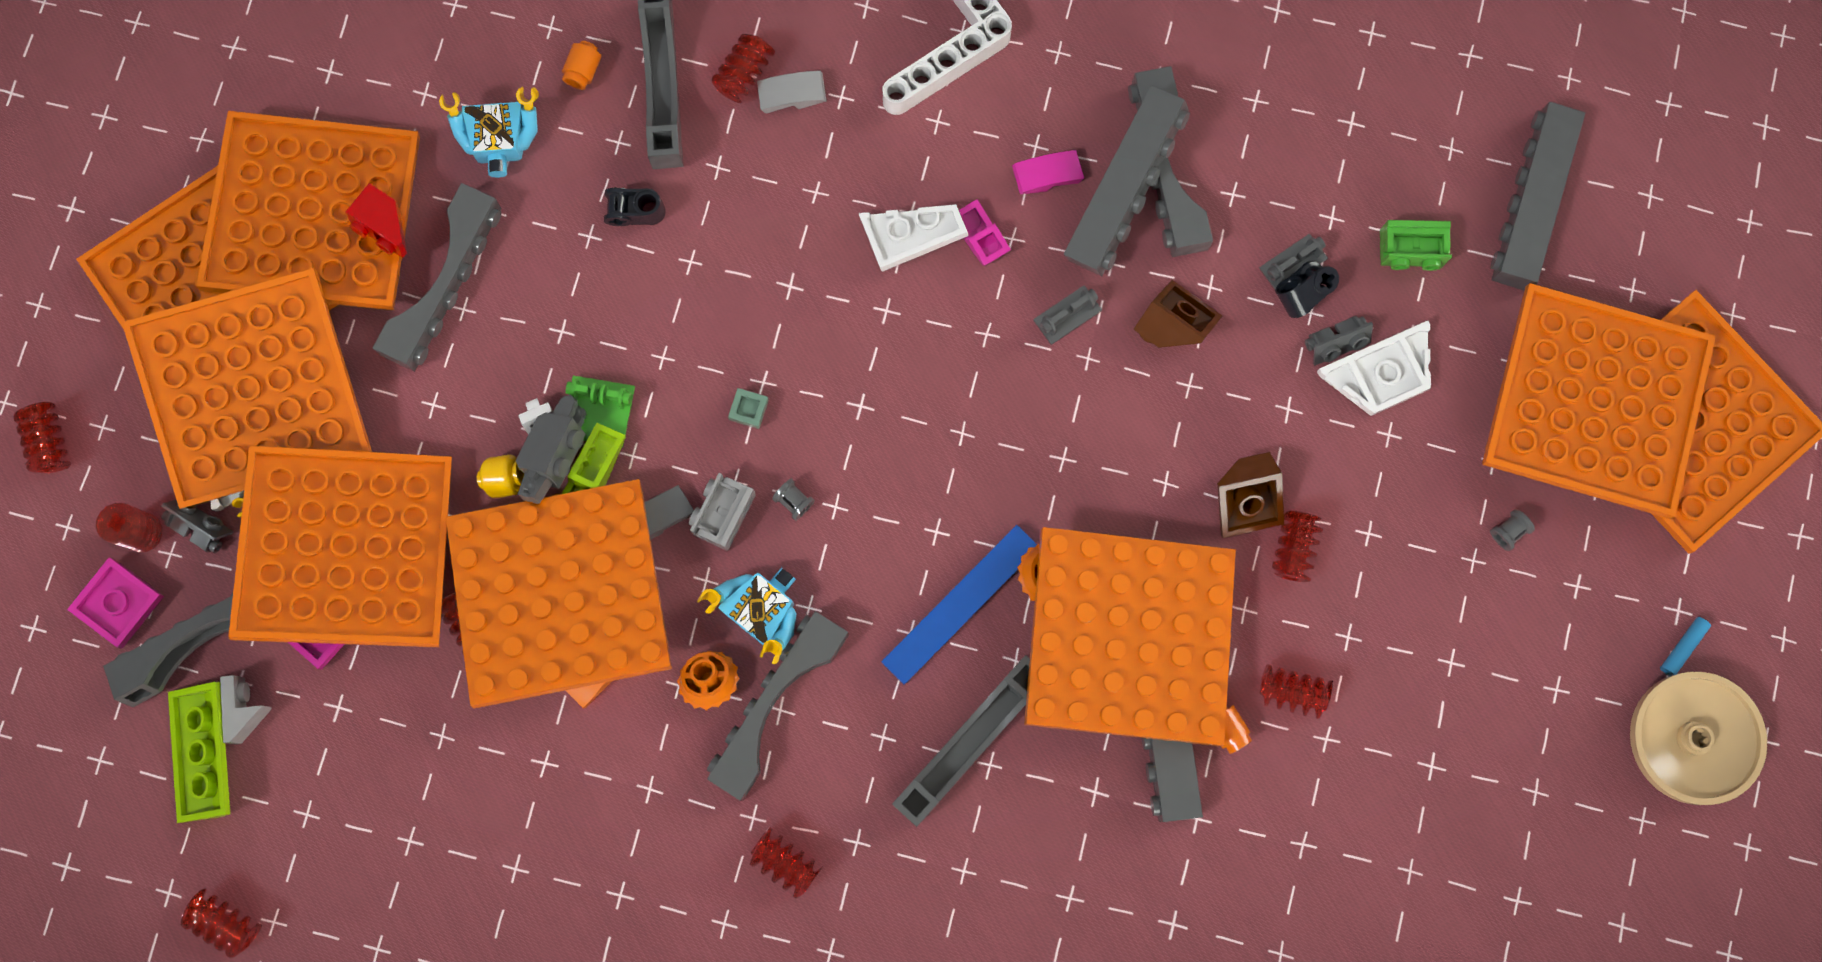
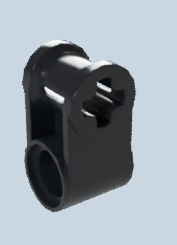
[604,187,666,226]
[1275,261,1339,318]

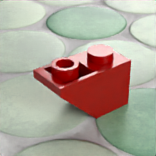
[345,183,407,258]

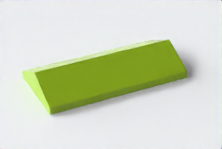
[168,682,230,823]

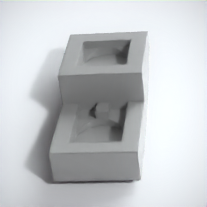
[757,71,826,114]

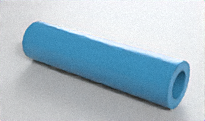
[1660,617,1711,676]

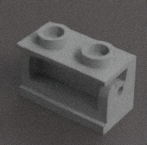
[689,473,756,551]

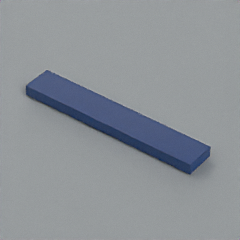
[881,525,1037,685]

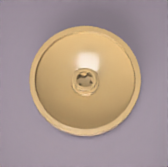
[1630,672,1767,805]

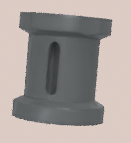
[772,478,815,521]
[1490,509,1535,551]

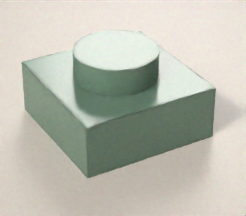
[728,388,769,429]

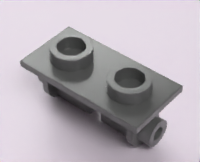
[1259,234,1328,289]
[1033,285,1102,345]
[1305,316,1373,366]
[161,500,233,553]

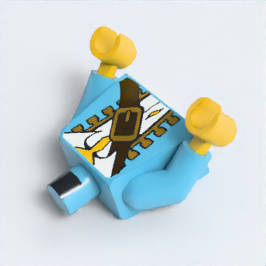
[439,87,539,178]
[697,567,797,664]

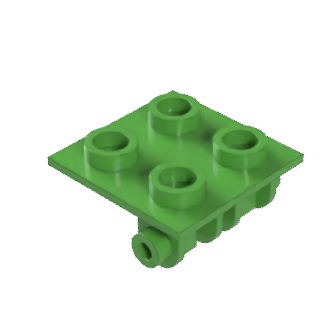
[566,375,635,448]

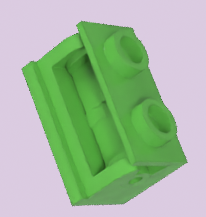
[1380,220,1452,271]

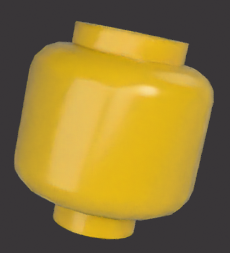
[477,454,524,498]

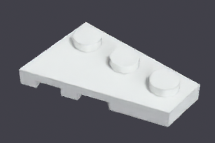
[858,204,969,272]

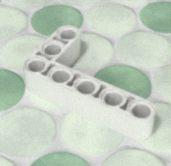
[883,0,1012,115]

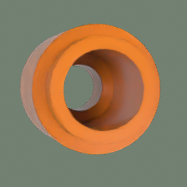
[562,41,602,90]
[1221,705,1252,754]

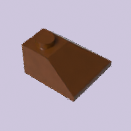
[1133,280,1222,348]
[1217,452,1284,538]

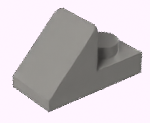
[220,675,272,744]

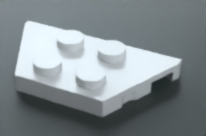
[1317,321,1431,416]

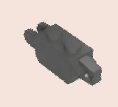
[516,395,586,504]

